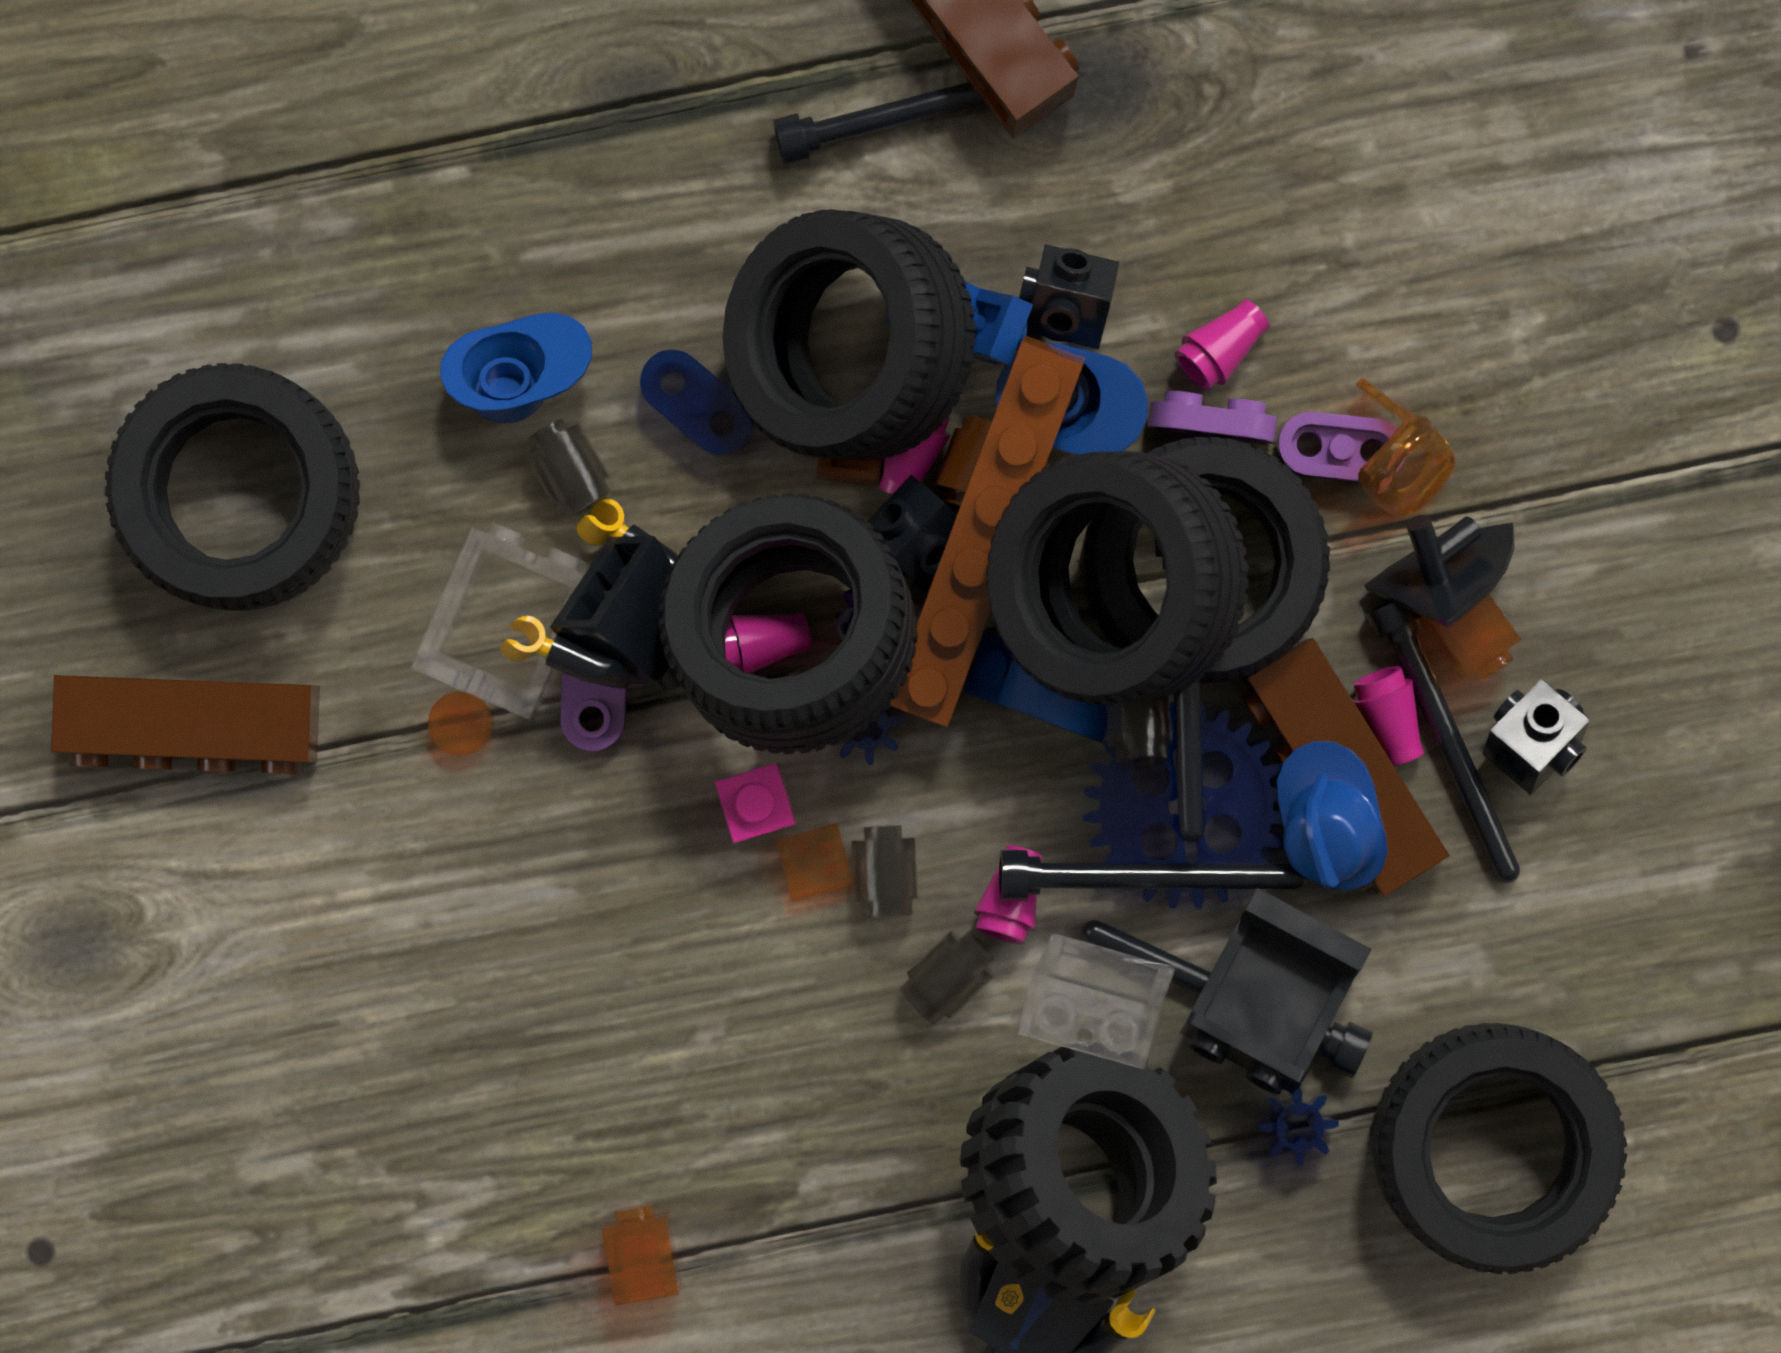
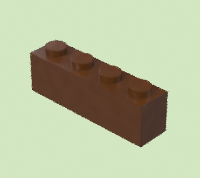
[907,0,1079,139]
[1241,637,1450,897]
[51,675,320,774]

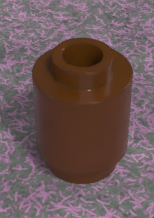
[935,415,992,509]

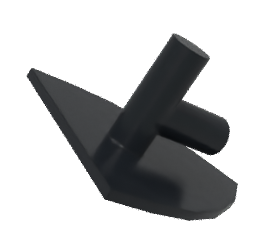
[1364,515,1515,627]

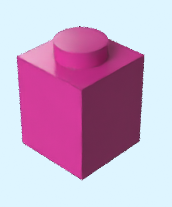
[715,763,797,843]

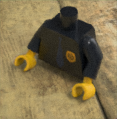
[960,1232,1156,1353]

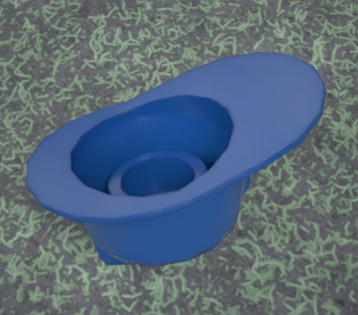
[440,312,592,424]
[996,342,1148,454]
[1277,741,1388,890]

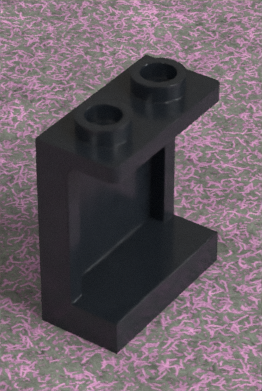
[1179,888,1372,1095]

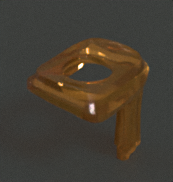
[1356,378,1455,517]

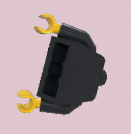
[500,499,681,691]

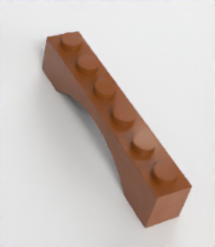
[890,336,1086,727]

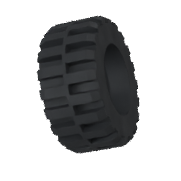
[960,1041,1217,1304]

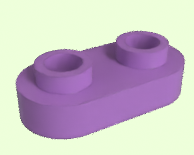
[1148,390,1277,444]
[1276,412,1406,484]
[561,673,627,751]

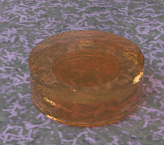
[428,692,494,755]

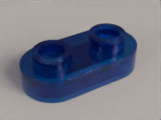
[640,349,754,456]

